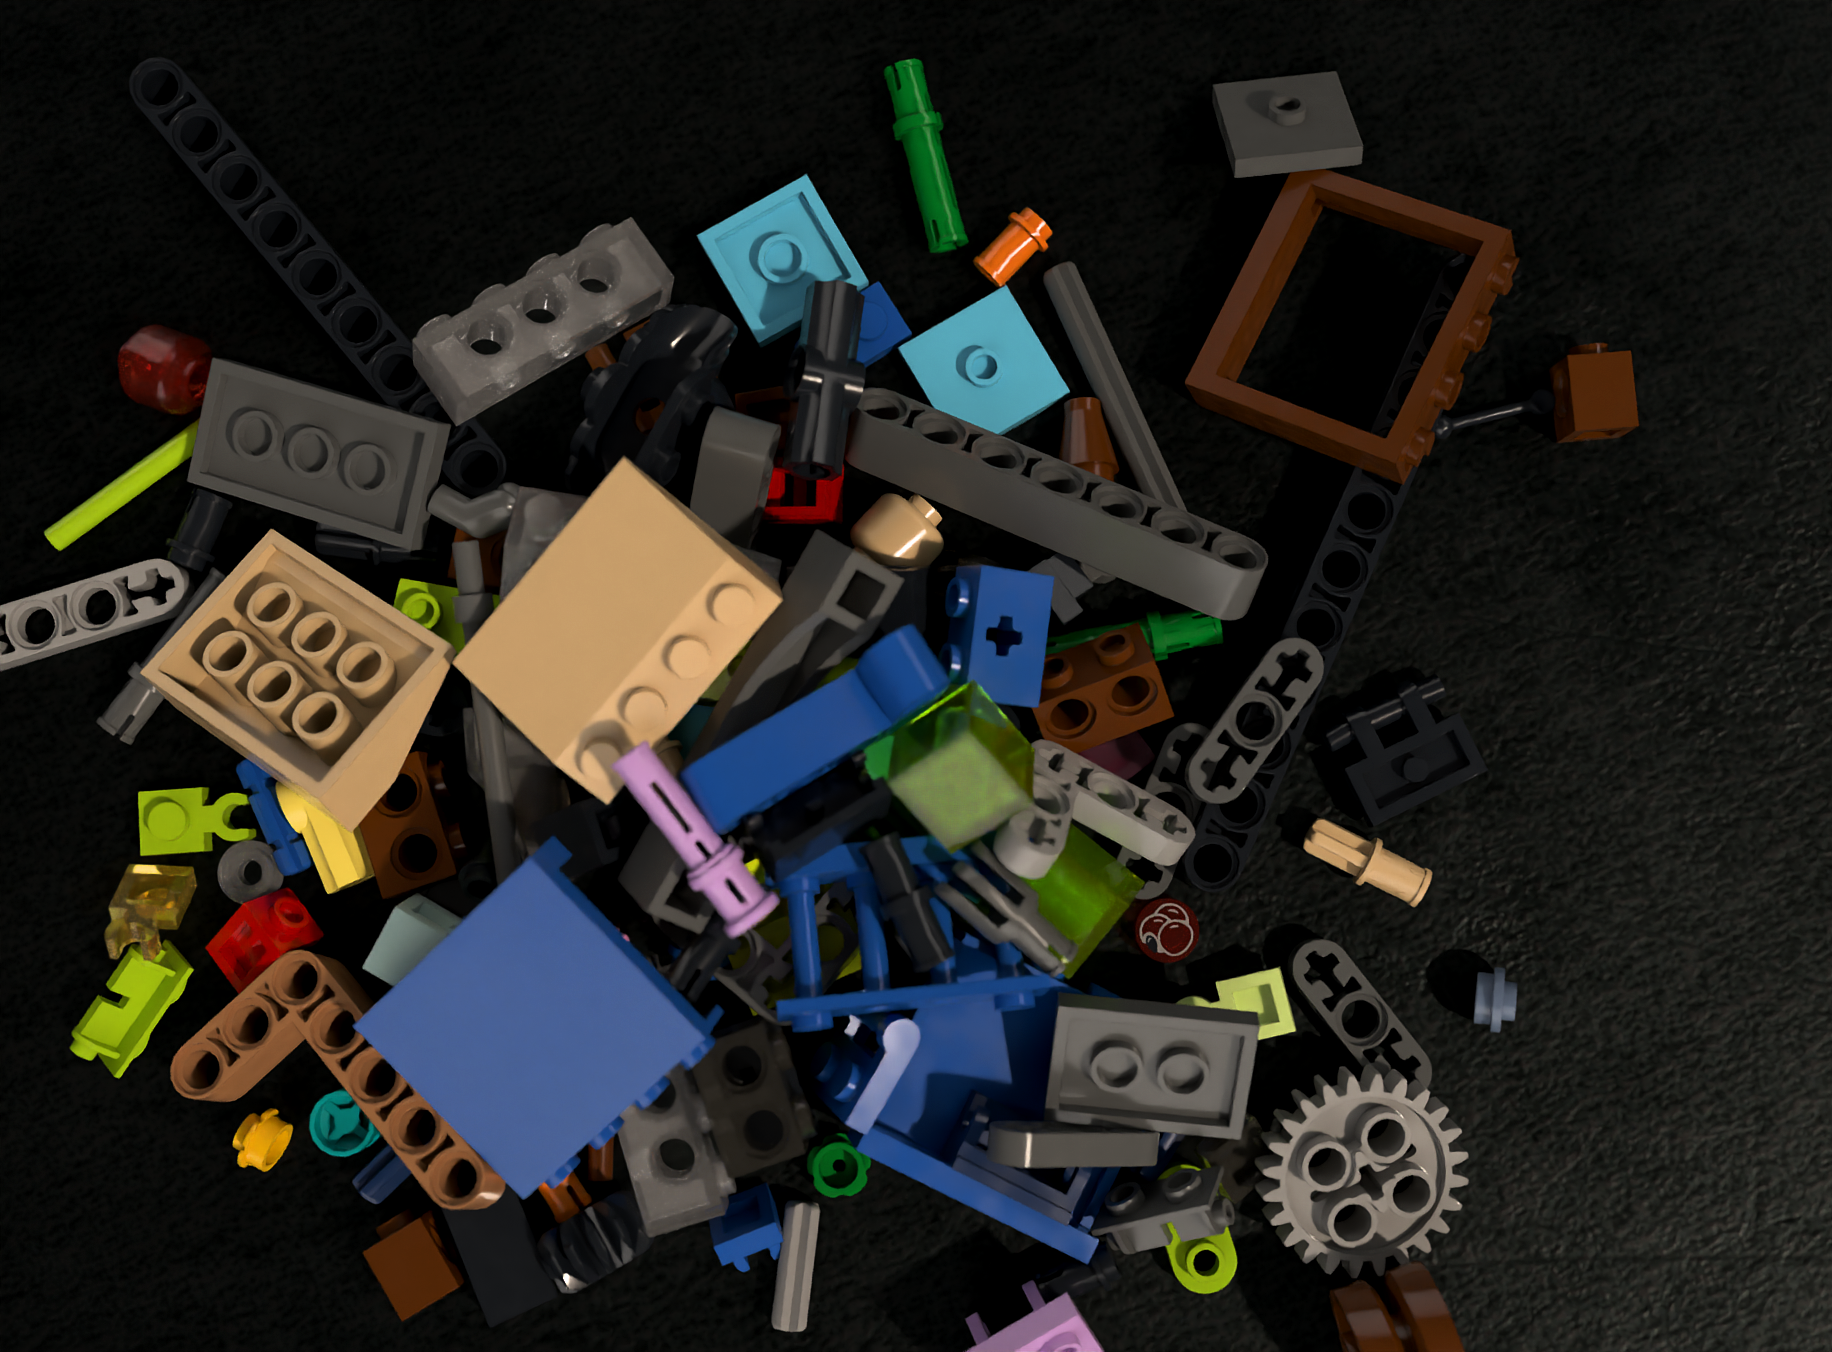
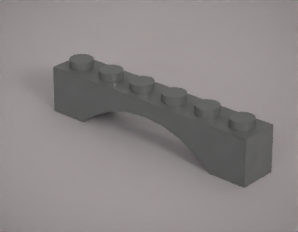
[617,529,904,934]

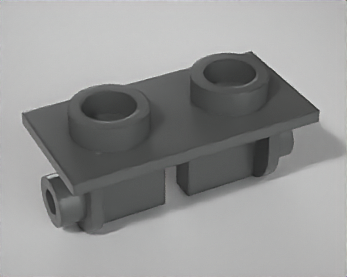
[1091,1165,1235,1255]

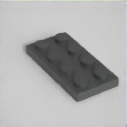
[187,358,451,550]

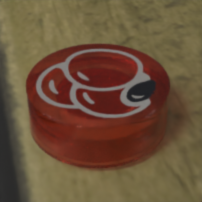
[1133,898,1199,963]

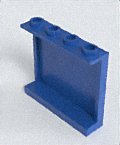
[353,835,724,1200]
[847,926,1123,1264]

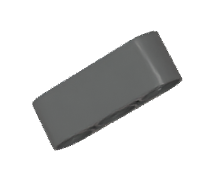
[689,406,781,561]

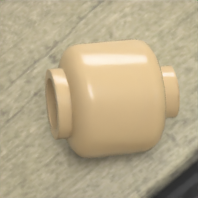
[850,493,944,566]

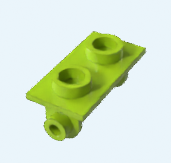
[70,937,194,1079]

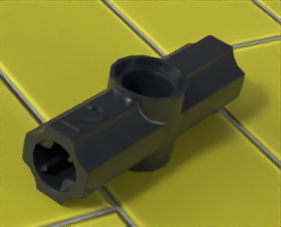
[782,280,866,481]

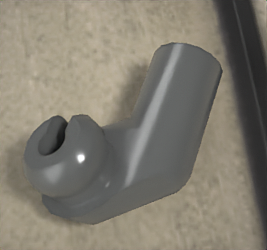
[428,482,529,539]

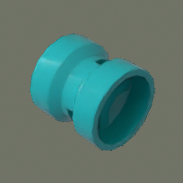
[309,1088,382,1157]

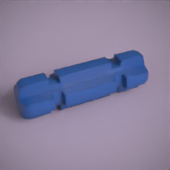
[236,759,315,876]

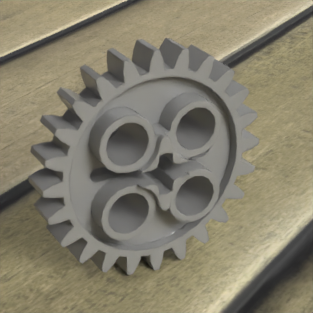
[1255,1064,1469,1278]

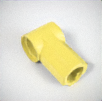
[275,781,375,894]

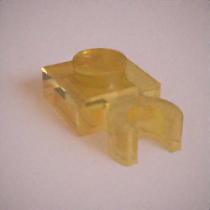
[104,864,197,961]

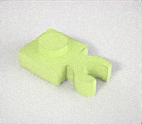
[1176,966,1296,1040]

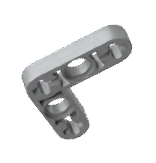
[994,739,1196,879]

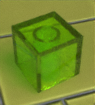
[887,679,1035,854]
[1019,823,1145,979]

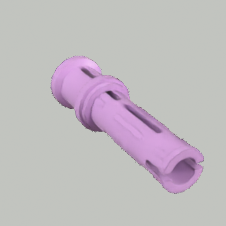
[611,739,780,938]

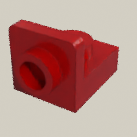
[205,888,324,994]

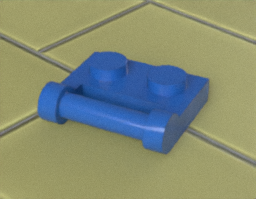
[805,984,920,1135]

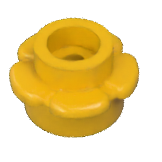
[233,1108,293,1172]

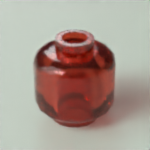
[118,324,214,415]

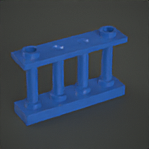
[763,830,1051,1032]

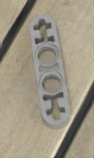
[0,559,195,671]

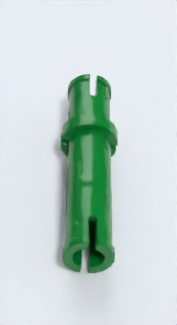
[883,59,968,253]
[1045,609,1223,661]

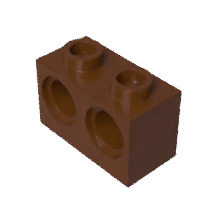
[1031,622,1174,753]
[359,751,473,899]

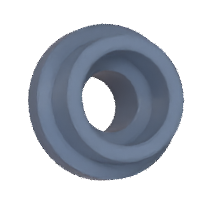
[1474,967,1517,1033]

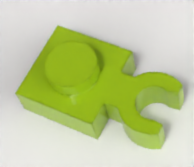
[138,787,256,856]

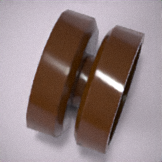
[1330,1260,1464,1352]

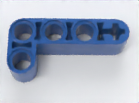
[678,624,951,836]

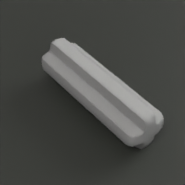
[772,1200,820,1332]

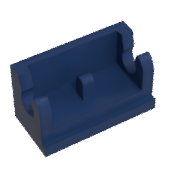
[940,1089,1093,1226]

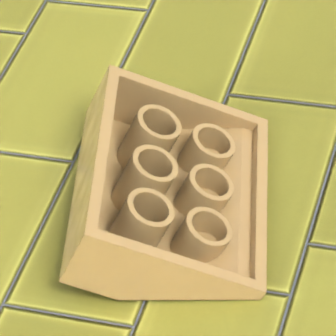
[452,456,783,805]
[140,528,457,832]

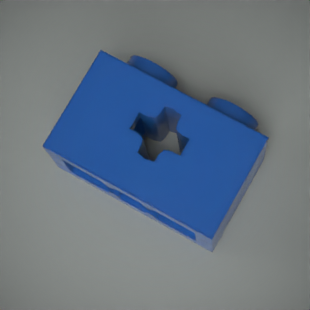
[938,565,1054,708]

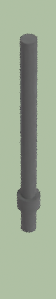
[452,540,522,887]

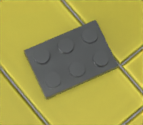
[1043,992,1260,1140]

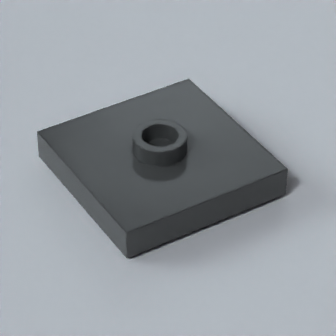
[1212,71,1363,178]

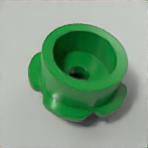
[807,1133,871,1198]

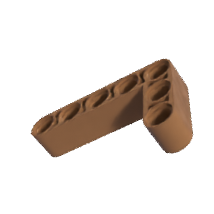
[170,950,506,1210]

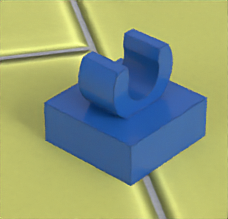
[706,1182,784,1272]

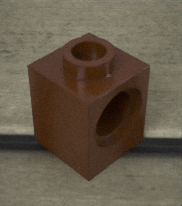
[1549,343,1639,443]
[363,1207,469,1321]

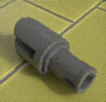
[934,839,1078,978]

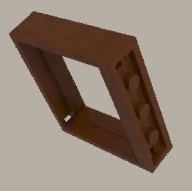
[1185,169,1520,485]

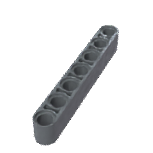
[844,387,1268,620]

